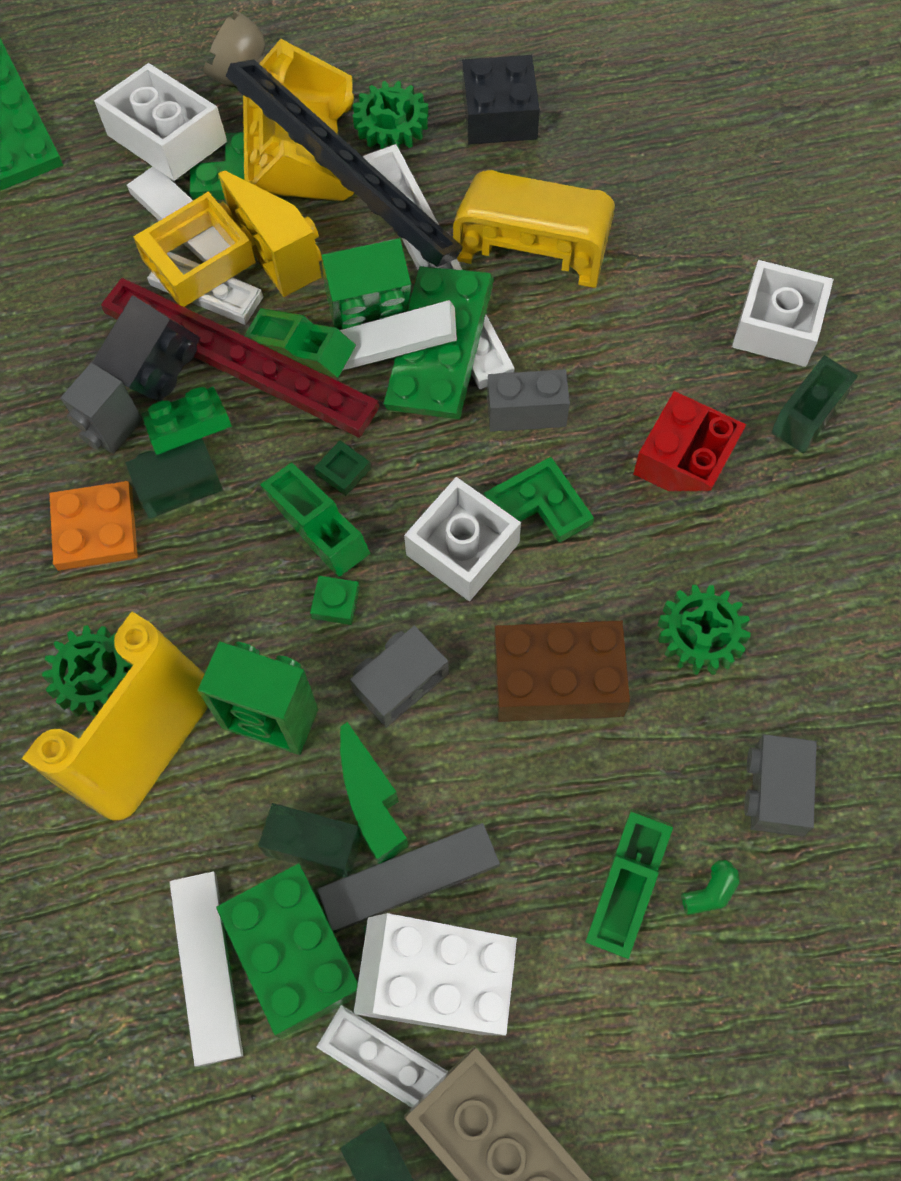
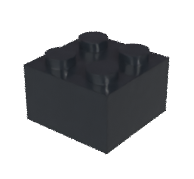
[462,54,540,145]
[92,295,201,402]

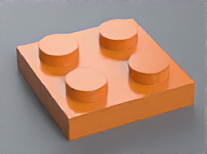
[49,481,138,571]

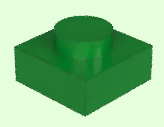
[310,576,360,625]

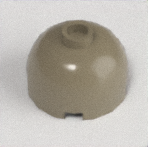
[204,10,266,87]

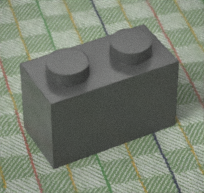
[60,362,142,454]
[487,369,570,432]
[350,625,449,728]
[744,734,817,837]

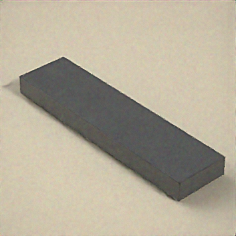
[318,823,500,933]

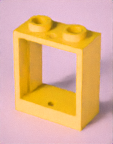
[133,191,256,307]

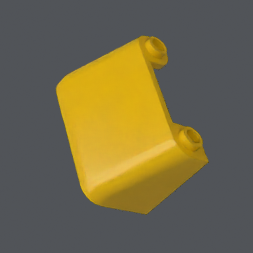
[243,39,354,201]
[453,170,615,288]
[22,612,208,820]

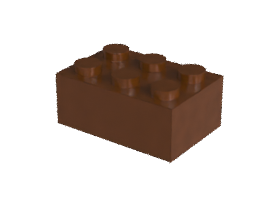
[494,620,630,722]

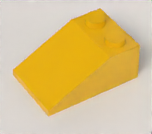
[218,170,322,297]

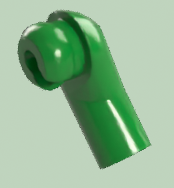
[681,860,740,915]

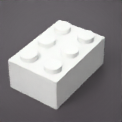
[94,63,227,181]
[353,913,517,1036]

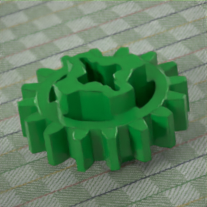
[352,81,429,149]
[657,584,751,675]
[42,625,133,717]

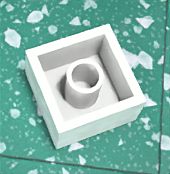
[732,260,834,367]
[404,477,521,601]

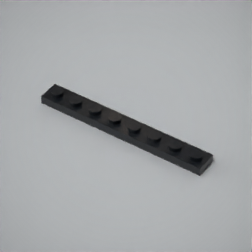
[226,59,463,267]

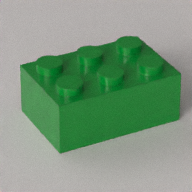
[321,238,411,330]
[197,641,318,756]
[216,863,358,1039]

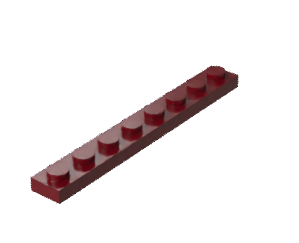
[101,278,379,438]

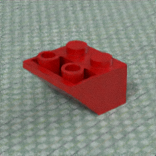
[633,391,747,491]

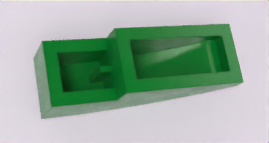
[245,308,356,378]
[260,462,371,577]
[340,722,409,864]
[585,808,673,959]

